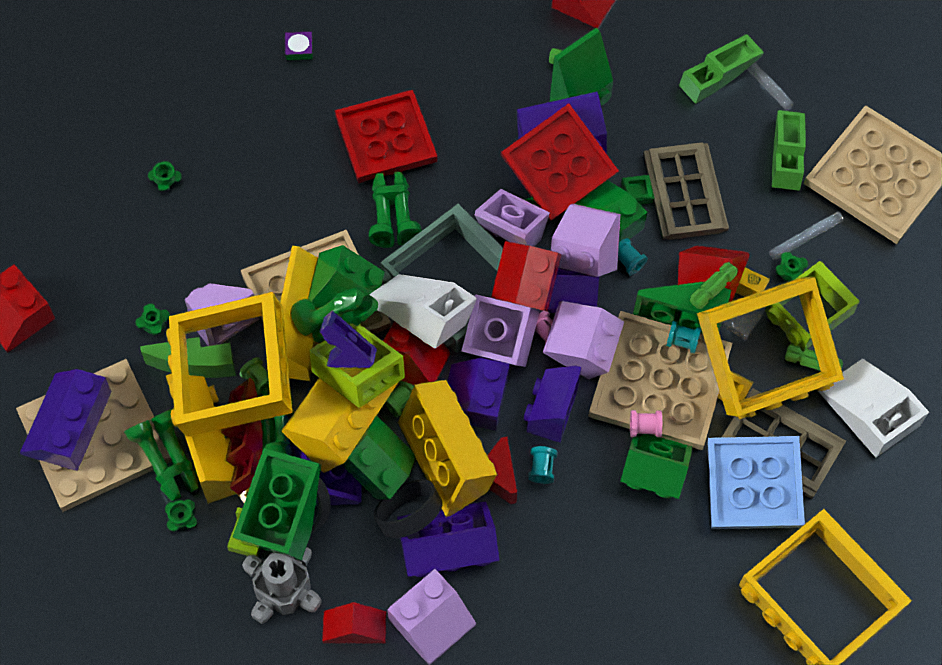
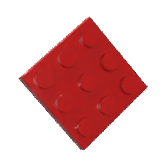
[335,90,438,183]
[501,103,619,222]

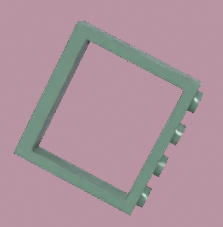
[380,204,515,353]

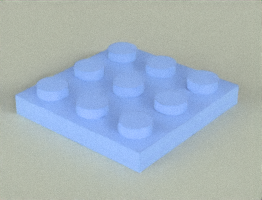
[707,436,805,529]

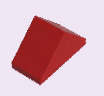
[487,437,517,504]
[323,602,386,643]

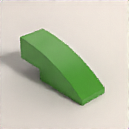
[679,34,764,104]
[772,110,806,191]
[140,337,236,378]

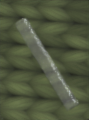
[747,63,794,110]
[769,212,843,260]

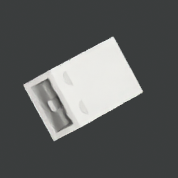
[370,274,477,349]
[818,359,929,457]

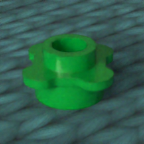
[148,161,182,191]
[776,252,808,281]
[136,304,170,335]
[165,499,197,532]

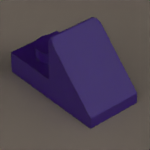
[320,310,377,368]

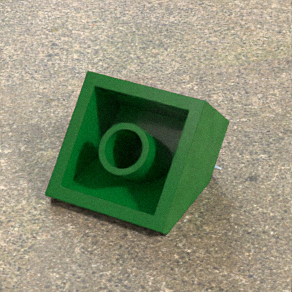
[308,245,384,325]
[341,415,415,499]
[620,434,693,499]

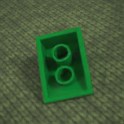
[550,28,613,105]
[560,180,648,242]
[633,282,732,334]
[232,448,321,561]

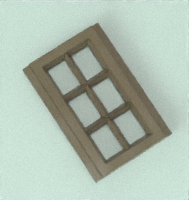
[643,142,729,240]
[721,388,846,499]

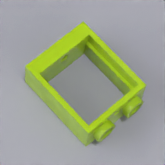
[765,261,860,351]
[309,324,405,408]

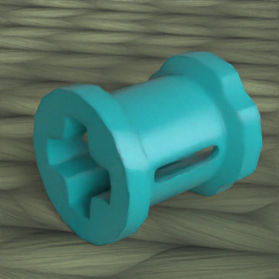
[618,238,648,276]
[666,321,701,354]
[528,446,558,484]

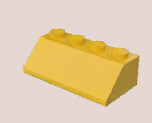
[280,246,320,381]
[282,367,398,473]
[166,373,237,504]
[398,380,497,517]

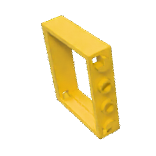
[697,277,844,420]
[166,292,292,437]
[739,509,912,665]

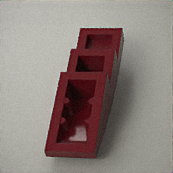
[221,378,263,495]

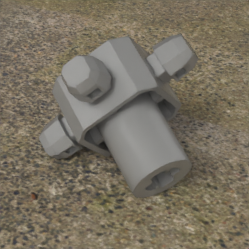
[242,547,322,624]

